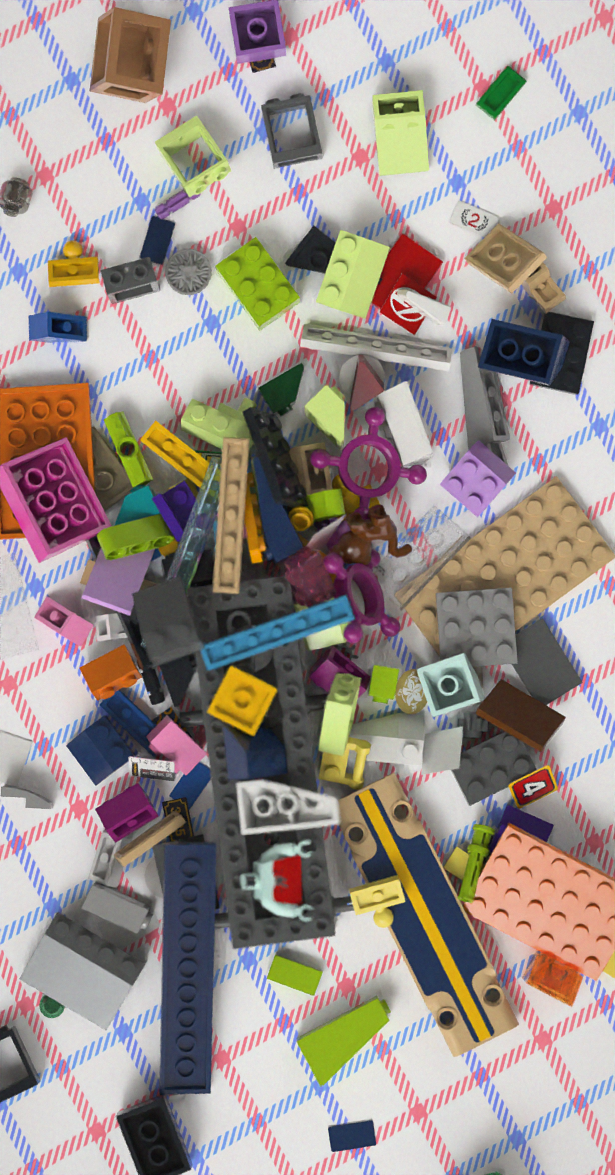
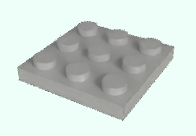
[436,588,518,667]

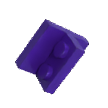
[151,481,211,543]
[488,804,554,853]

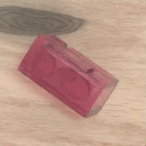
[284,546,337,608]

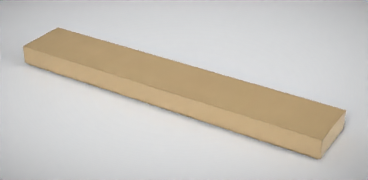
[213,437,249,594]

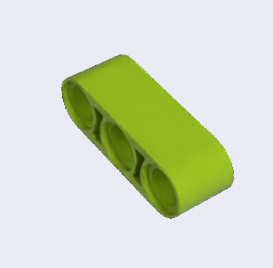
[287,489,345,523]
[97,514,174,560]

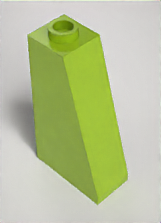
[296,995,391,1087]

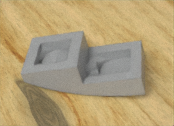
[0,786,54,809]

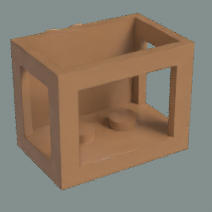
[89,7,171,103]

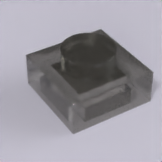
[262,694,284,729]

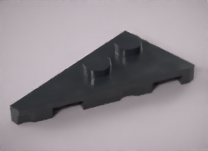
[284,225,383,284]

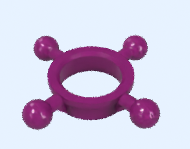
[310,407,427,520]
[323,549,401,643]

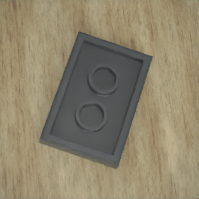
[511,618,583,705]

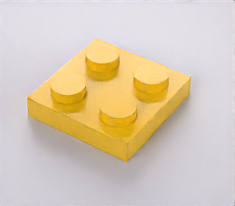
[207,666,277,736]

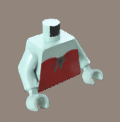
[240,839,314,921]

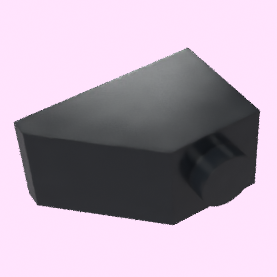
[159,653,197,707]

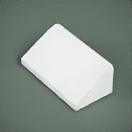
[88,830,132,887]

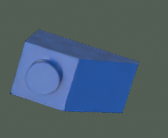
[28,312,87,343]

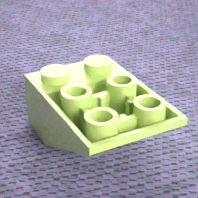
[372,90,429,176]

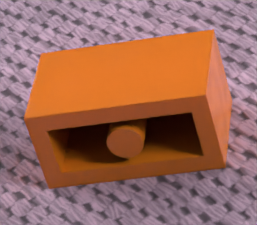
[79,644,142,701]

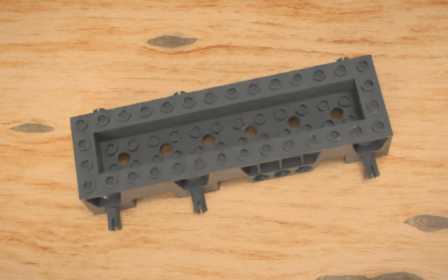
[179,575,355,949]

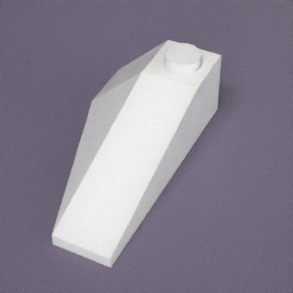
[320,713,425,766]
[236,780,340,835]

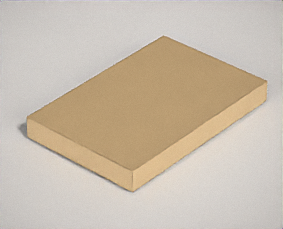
[464,224,547,294]

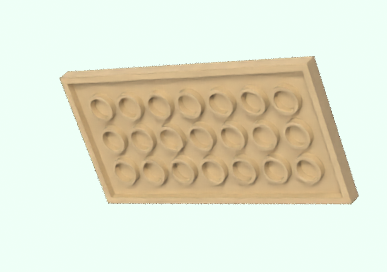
[394,476,615,657]

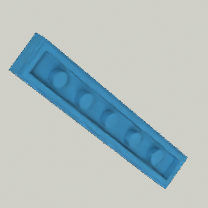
[200,595,355,671]

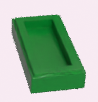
[476,66,527,121]

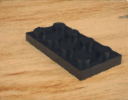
[243,407,308,508]

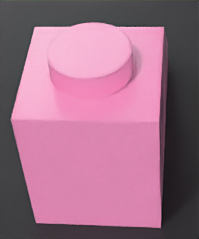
[34,596,94,647]

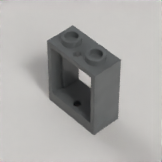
[261,93,322,169]
[100,257,160,305]

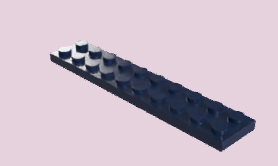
[159,842,217,1095]

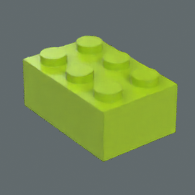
[215,237,300,331]

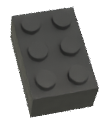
[451,731,537,806]

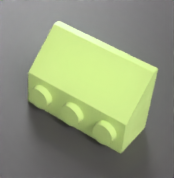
[316,230,390,319]
[304,384,345,450]

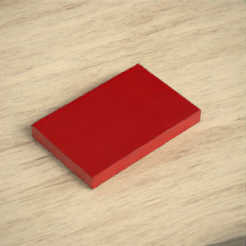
[371,233,443,310]

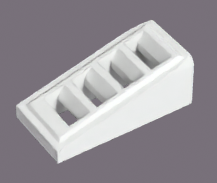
[397,289,451,326]

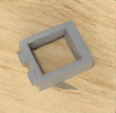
[81,882,153,934]

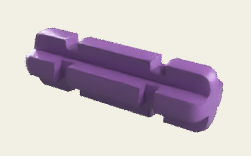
[155,190,201,220]

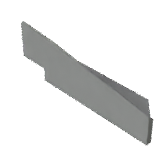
[460,346,511,465]

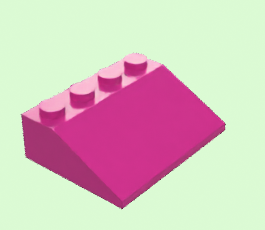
[0,437,112,563]

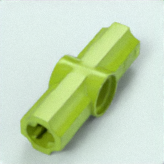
[103,411,153,488]

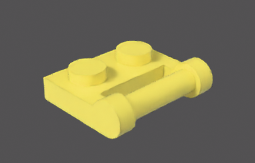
[318,737,371,790]

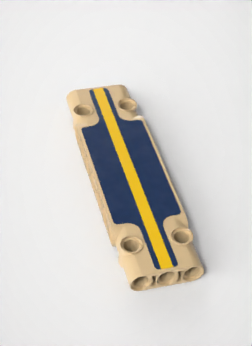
[338,772,519,1057]

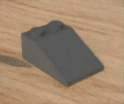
[132,576,205,666]

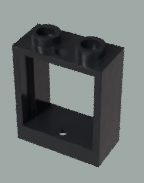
[0,1025,41,1103]

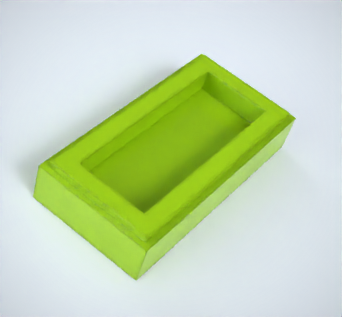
[266,954,323,996]

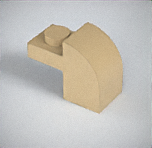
[521,262,566,313]

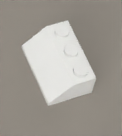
[374,381,433,467]

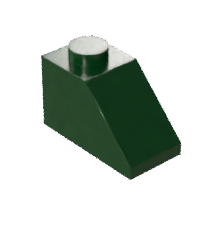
[258,363,304,417]

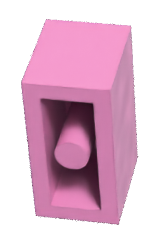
[146,715,207,775]

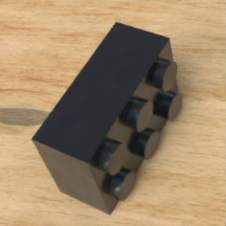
[115,1095,193,1175]

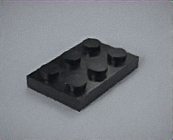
[529,312,594,395]

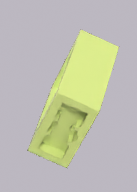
[155,115,231,198]
[318,673,361,756]

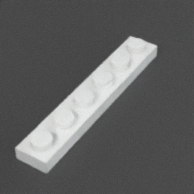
[300,324,452,371]

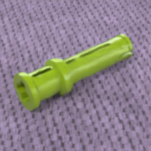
[457,824,495,903]

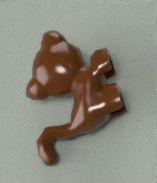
[329,504,412,565]

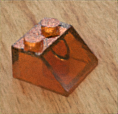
[522,951,583,1007]

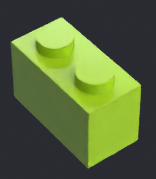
[368,665,399,704]

